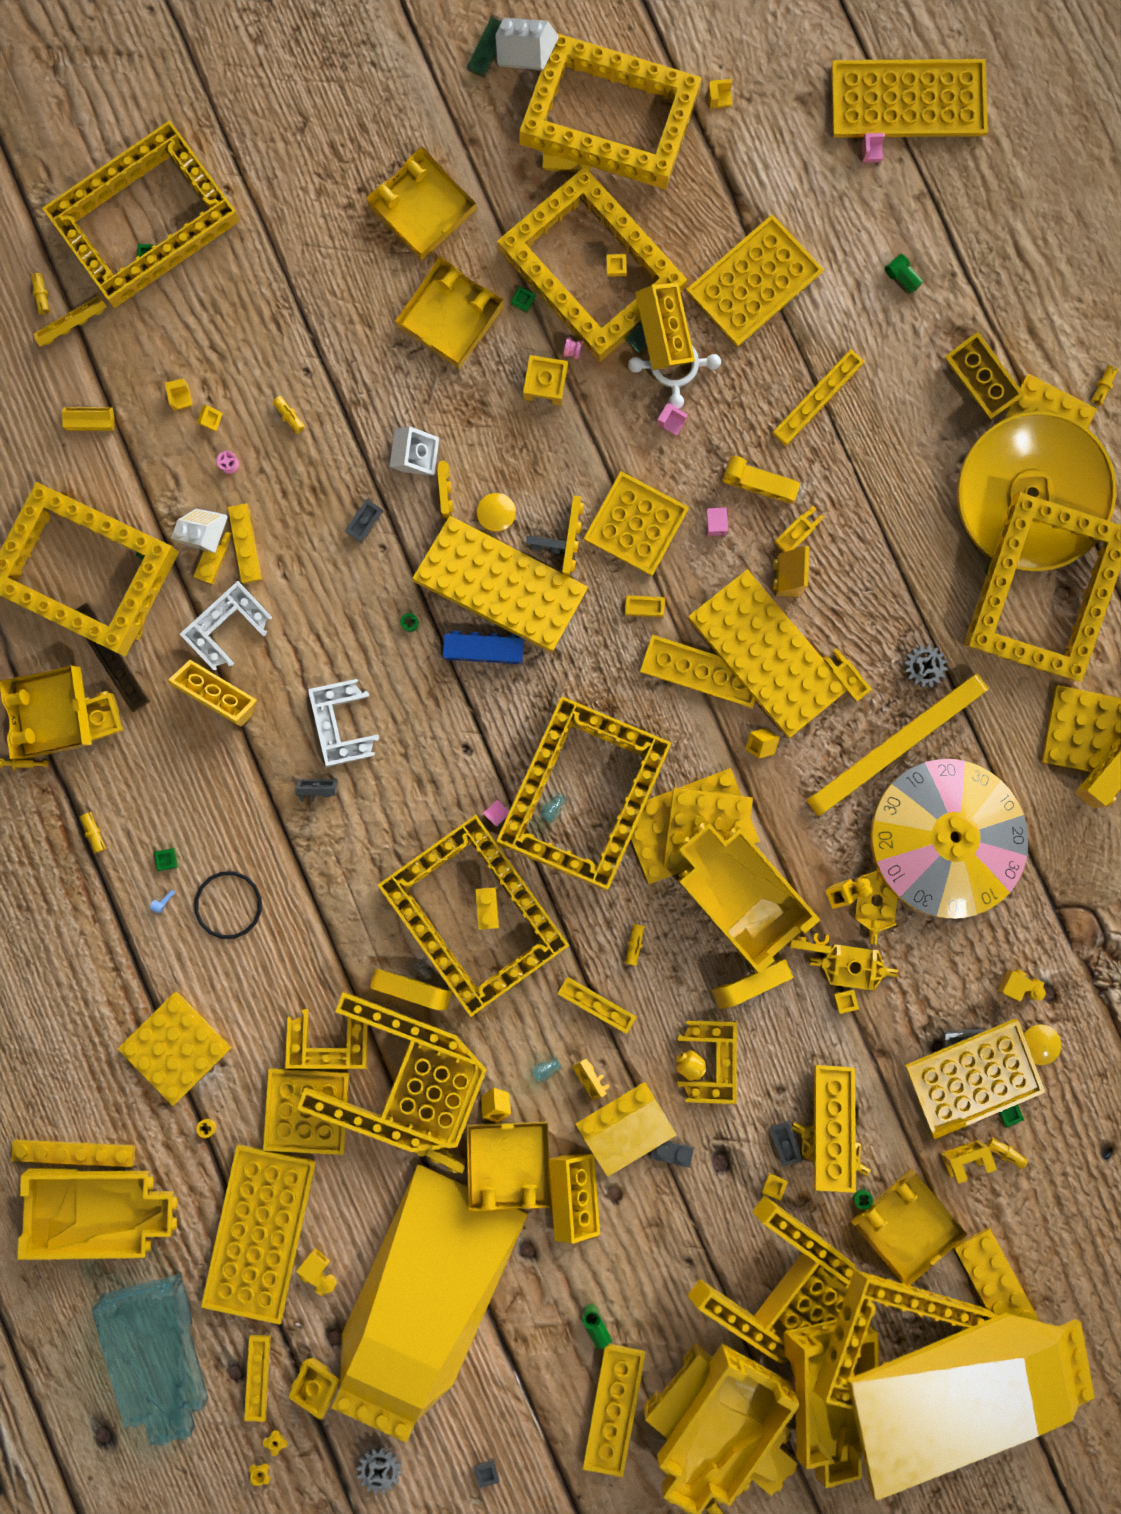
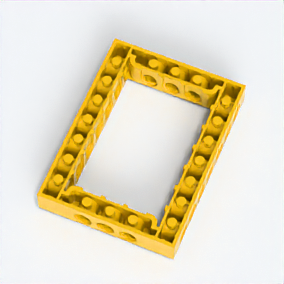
[519,33,702,190]
[42,120,241,309]
[497,167,688,363]
[0,482,179,657]
[963,492,1121,682]
[496,696,672,892]
[378,815,569,1017]
[813,1270,998,1410]

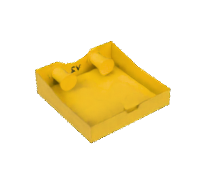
[366,146,477,261]
[395,256,504,369]
[0,666,92,759]
[466,1121,551,1211]
[851,1169,968,1286]

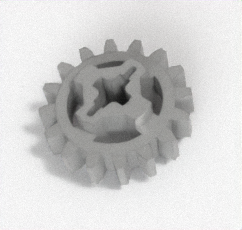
[903,645,948,688]
[357,1445,402,1495]

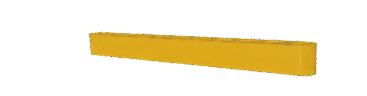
[806,673,989,816]

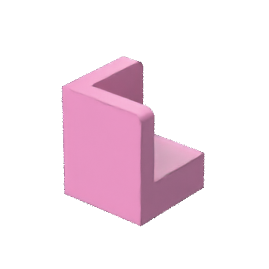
[861,133,885,163]
[657,403,688,436]
[706,507,728,536]
[483,800,509,828]

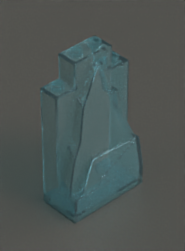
[92,1274,209,1446]

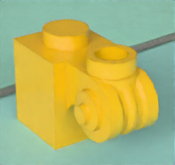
[825,878,873,909]
[997,968,1046,1002]
[296,1248,337,1296]

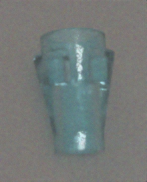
[540,793,567,823]
[531,1058,562,1083]

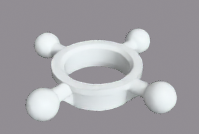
[628,346,721,409]

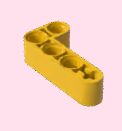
[722,456,801,504]
[711,959,793,1009]
[369,968,452,1010]

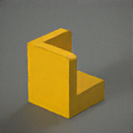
[707,79,732,109]
[165,378,193,411]
[745,728,780,759]
[481,1087,511,1123]

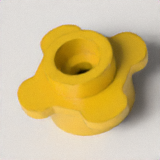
[263,1430,287,1456]
[249,1463,271,1486]

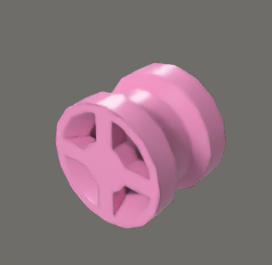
[563,337,583,360]
[217,451,239,474]

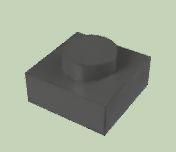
[474,1459,500,1488]

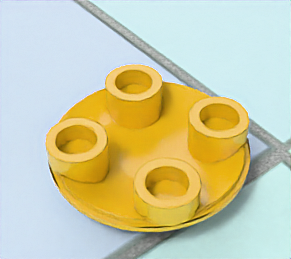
[477,493,516,532]
[1024,1025,1061,1065]

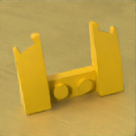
[285,1009,368,1070]
[677,1020,738,1104]

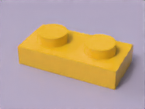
[476,888,499,930]

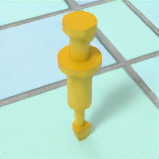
[0,758,49,770]

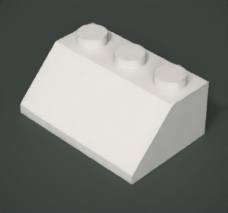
[496,18,559,70]

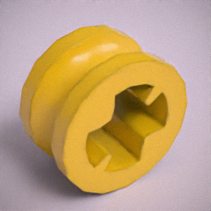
[196,1119,217,1138]

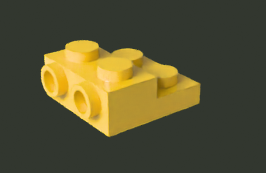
[85,691,124,742]
[288,1358,340,1419]

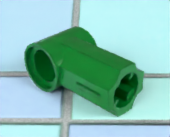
[884,254,923,294]
[581,1304,612,1349]

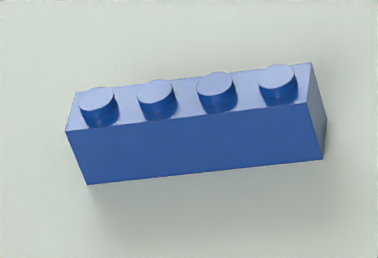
[443,631,524,665]

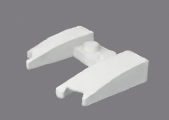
[180,581,272,671]
[308,679,379,768]

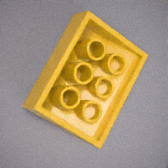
[575,1082,677,1177]

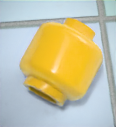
[676,1050,706,1081]

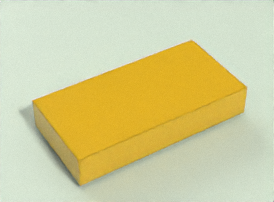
[625,595,665,618]

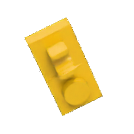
[788,933,831,954]
[572,1059,610,1101]

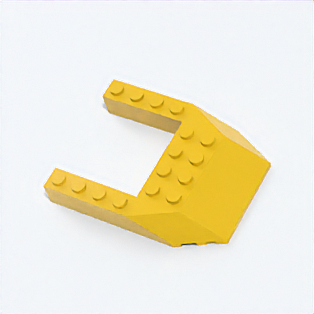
[296,991,487,1152]
[687,1196,857,1364]

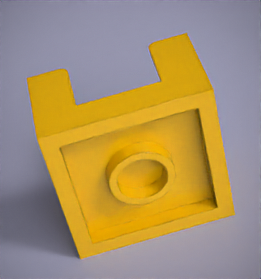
[523,355,568,406]
[940,1140,997,1184]

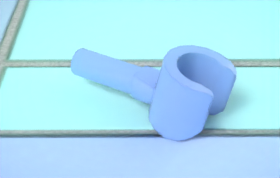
[150,890,175,913]

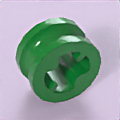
[400,613,419,632]
[853,1189,873,1210]

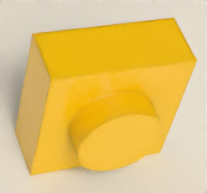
[606,254,627,277]
[197,405,223,431]
[833,989,859,1014]
[761,1172,788,1201]

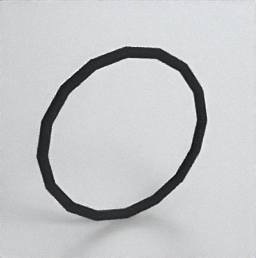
[194,871,262,939]

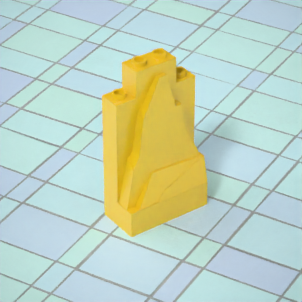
[677,822,820,974]
[17,1168,178,1260]
[784,1319,878,1488]
[643,1343,798,1496]
[657,1343,799,1514]

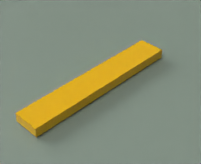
[772,349,865,447]

